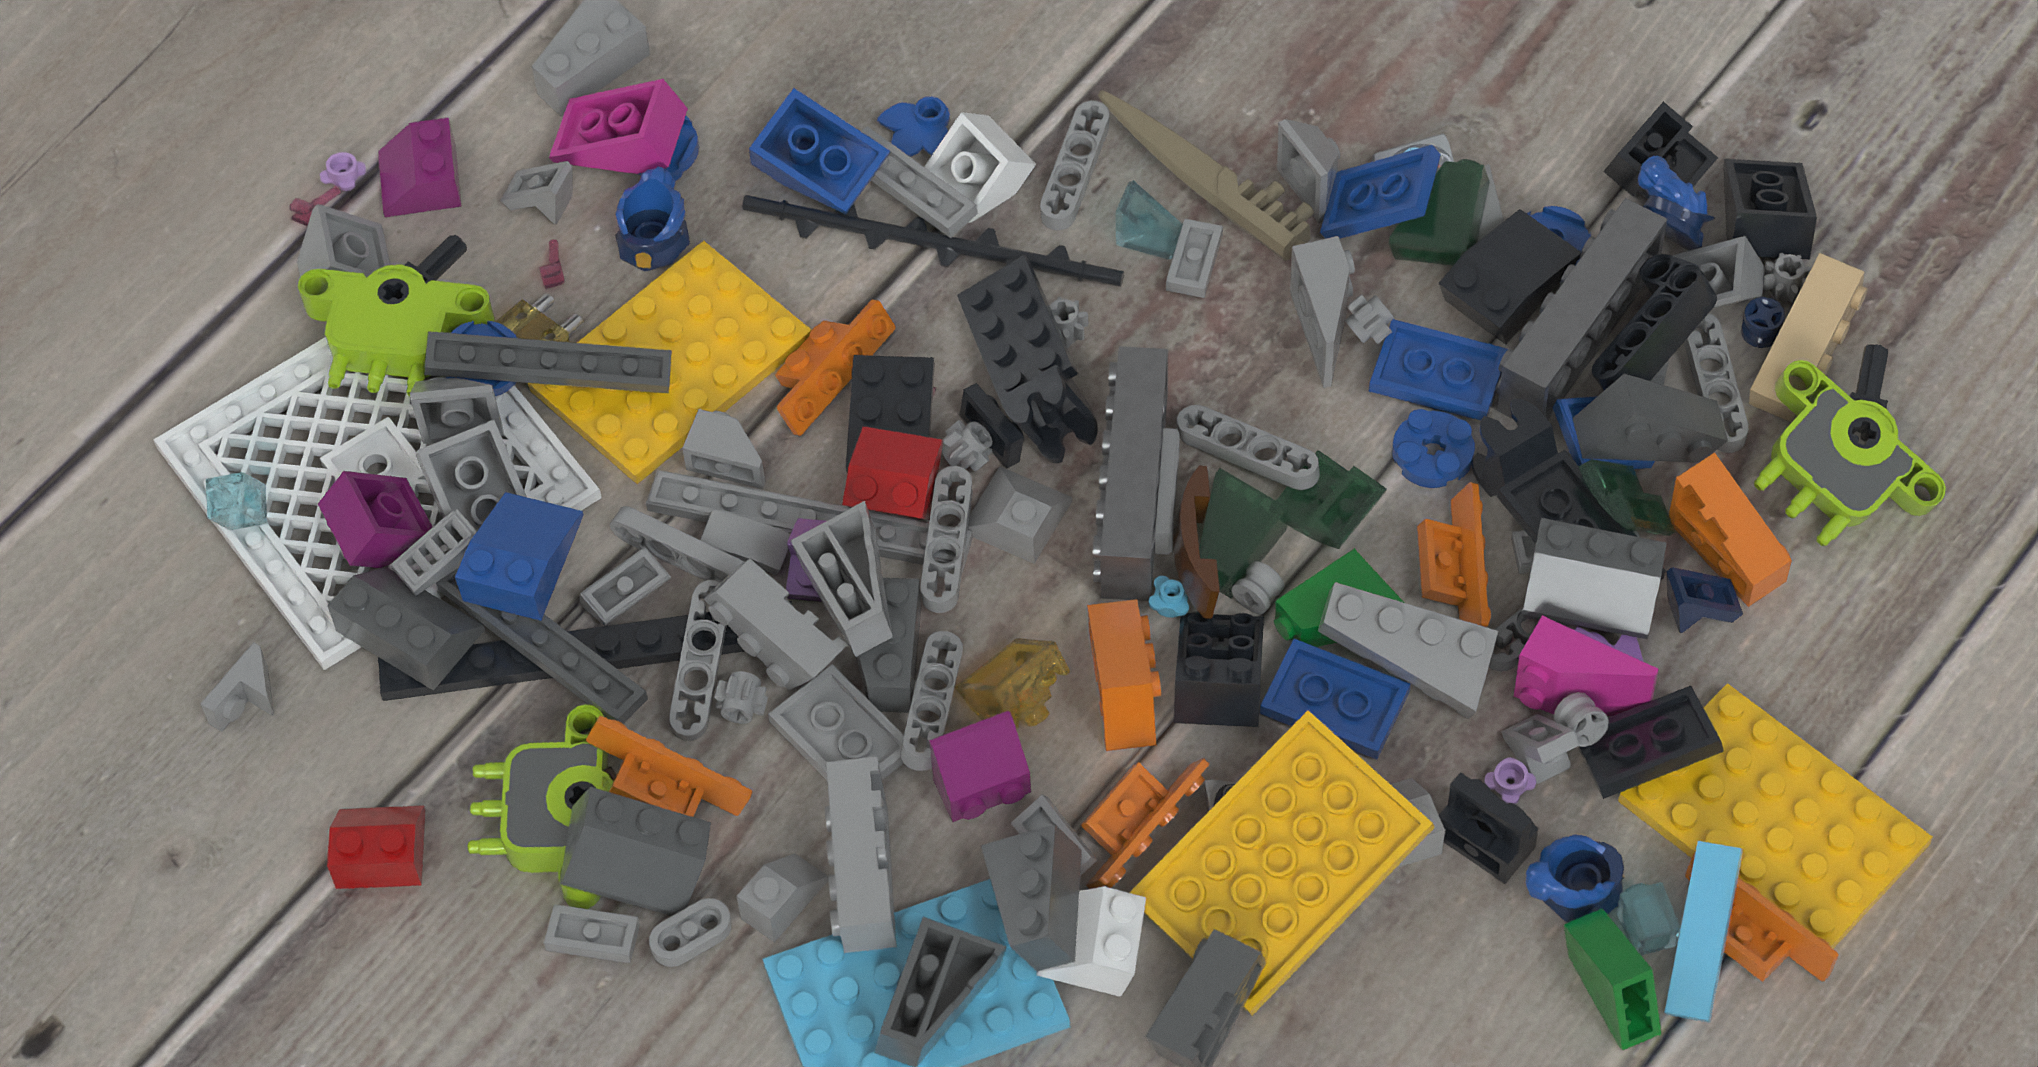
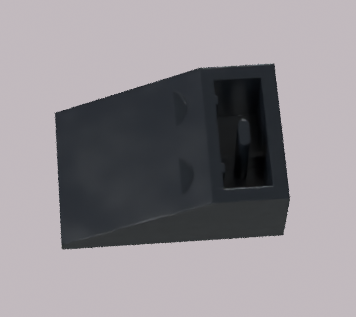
[1174,611,1264,727]

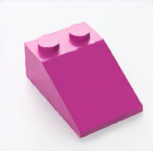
[549,79,688,174]
[1514,616,1659,716]

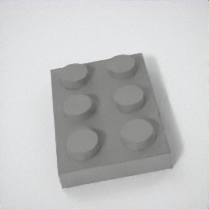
[768,664,904,780]

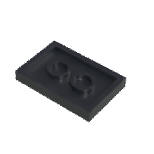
[846,355,935,473]
[1577,685,1724,799]

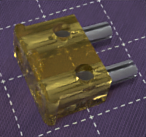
[493,294,584,342]

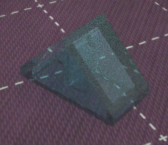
[1115,180,1183,260]

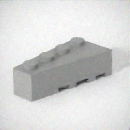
[1318,582,1498,719]
[825,756,897,953]

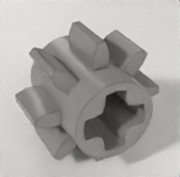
[1763,253,1812,304]
[1344,294,1394,344]
[1050,297,1088,348]
[942,420,992,472]
[714,671,768,724]

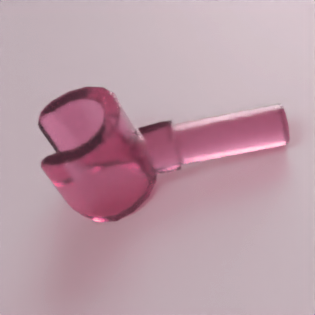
[289,186,341,226]
[539,239,565,289]

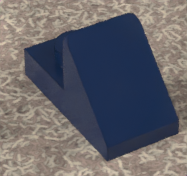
[1666,567,1743,633]

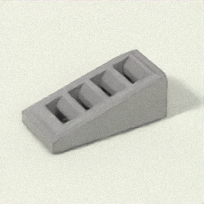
[391,509,477,596]

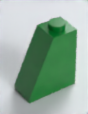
[1274,548,1405,647]
[1564,908,1662,1051]

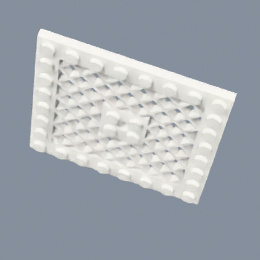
[153,337,602,670]

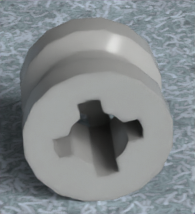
[1231,561,1284,614]
[1554,692,1609,747]

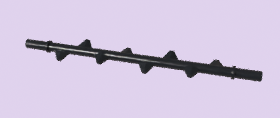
[742,195,1124,287]

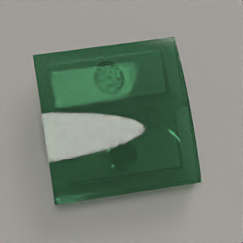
[1269,450,1387,549]
[1578,459,1675,536]

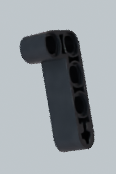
[1591,254,1717,391]

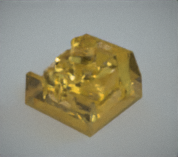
[955,638,1070,729]

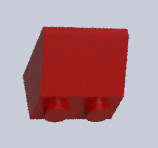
[842,426,944,520]
[327,806,425,889]

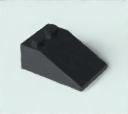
[1723,159,1817,260]
[1439,209,1581,345]

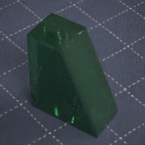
[1388,159,1490,266]
[1199,468,1288,599]

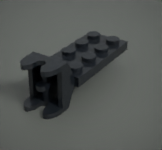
[957,255,1098,464]
[1472,399,1666,581]

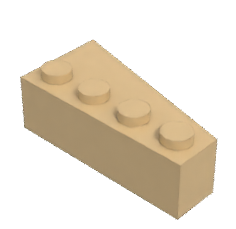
[1749,253,1868,423]

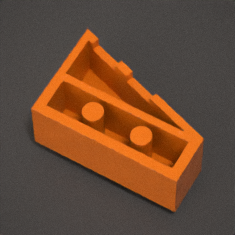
[1668,452,1792,607]
[1087,599,1161,751]

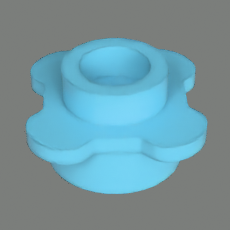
[1149,576,1189,618]

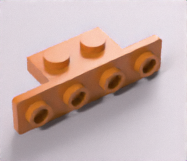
[775,300,895,436]
[1417,482,1491,627]
[586,716,753,817]
[1081,758,1209,889]
[1685,853,1839,982]

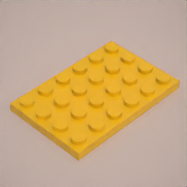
[528,240,811,484]
[1618,683,1933,949]
[1129,710,1435,1016]

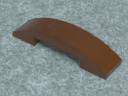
[1173,465,1220,618]

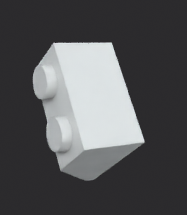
[924,112,1036,223]
[1036,887,1146,997]

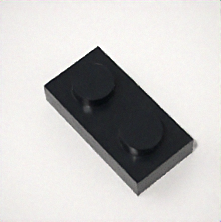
[959,383,1024,469]

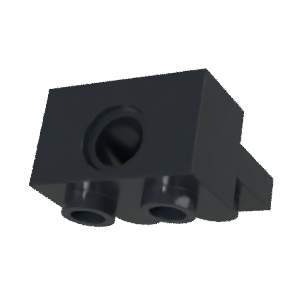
[1603,101,1718,199]
[1439,772,1539,884]

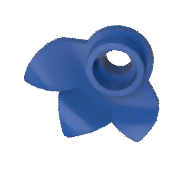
[877,96,950,157]

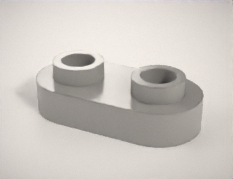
[649,898,732,967]

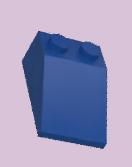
[749,88,890,214]
[455,492,584,621]

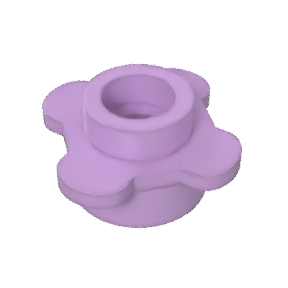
[320,152,366,191]
[1484,758,1536,804]

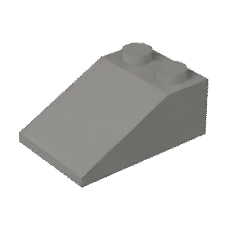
[1290,236,1355,388]
[416,420,527,542]

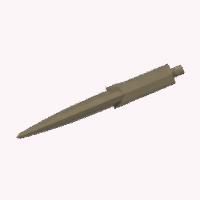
[1098,90,1314,261]

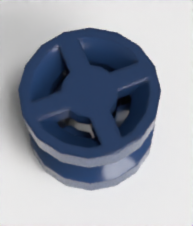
[1741,297,1785,348]

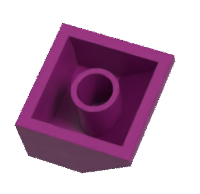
[378,117,462,218]
[318,471,433,568]
[929,710,1031,823]

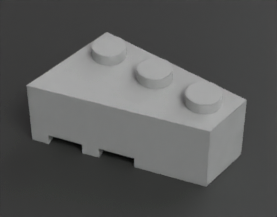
[532,0,650,117]
[791,501,893,657]
[704,559,848,690]

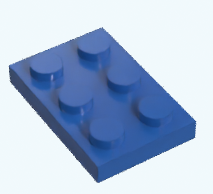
[1320,145,1441,239]
[1369,319,1508,421]
[1260,639,1411,759]

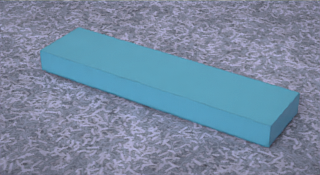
[1665,841,1743,1023]

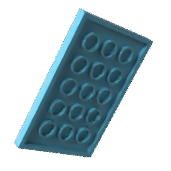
[763,879,1070,1067]

